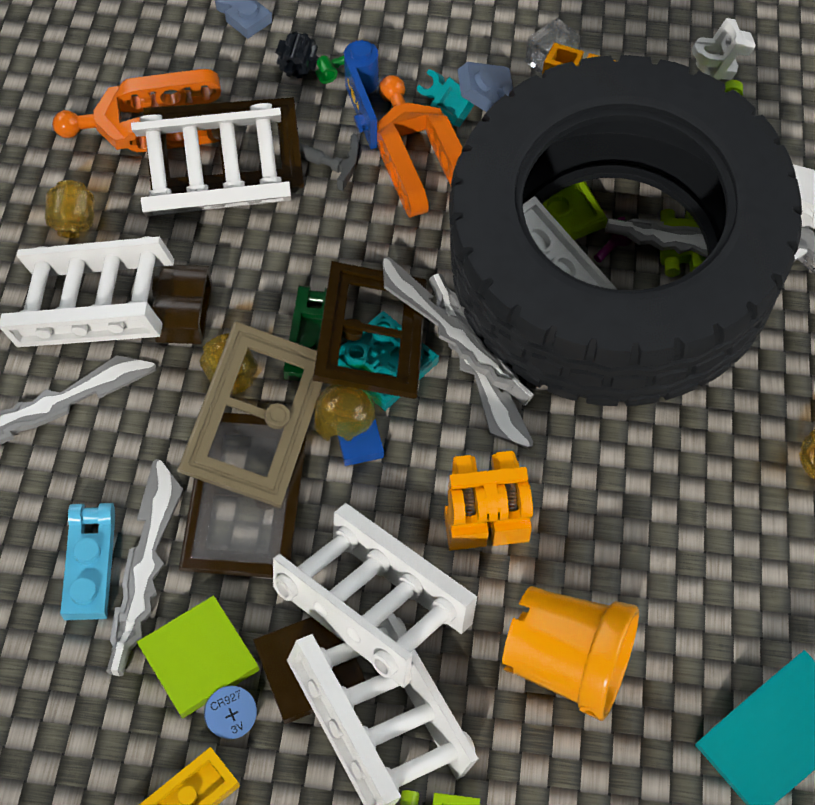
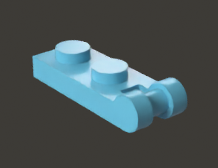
[60,503,115,620]

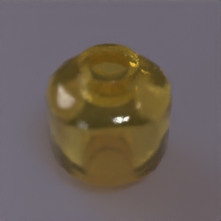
[45,180,95,238]
[199,333,259,395]

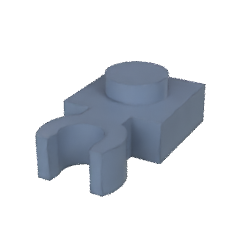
[215,0,272,39]

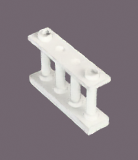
[131,103,291,217]
[0,236,174,347]
[273,503,477,688]
[287,613,479,805]

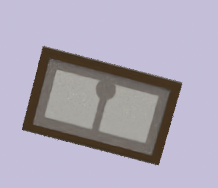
[178,413,308,578]

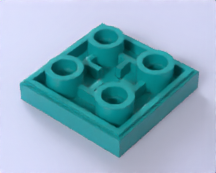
[338,311,439,411]

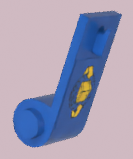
[344,40,379,149]

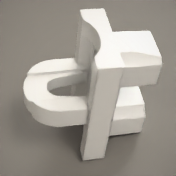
[692,18,755,81]

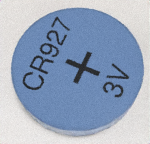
[204,686,257,739]

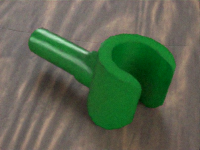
[315,55,344,84]

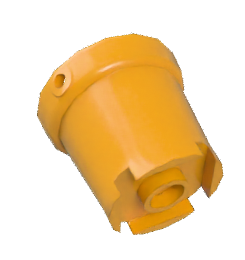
[502,586,639,721]

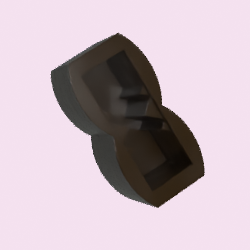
[151,264,212,344]

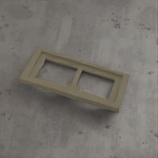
[177,322,323,508]

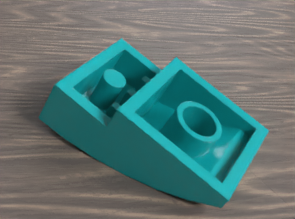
[695,650,815,805]

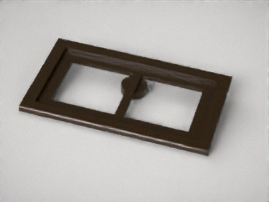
[143,97,304,194]
[313,261,427,399]

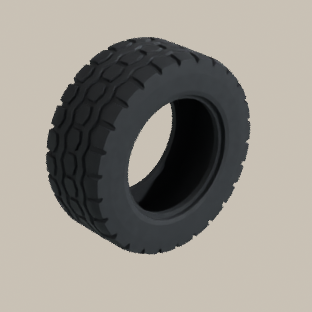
[449,55,802,406]

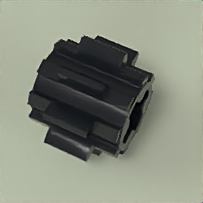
[275,31,319,79]

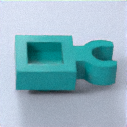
[417,69,474,128]

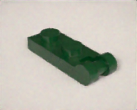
[283,285,327,381]

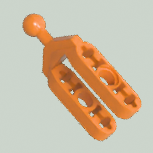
[52,69,221,152]
[377,75,463,218]

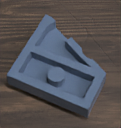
[457,62,513,112]

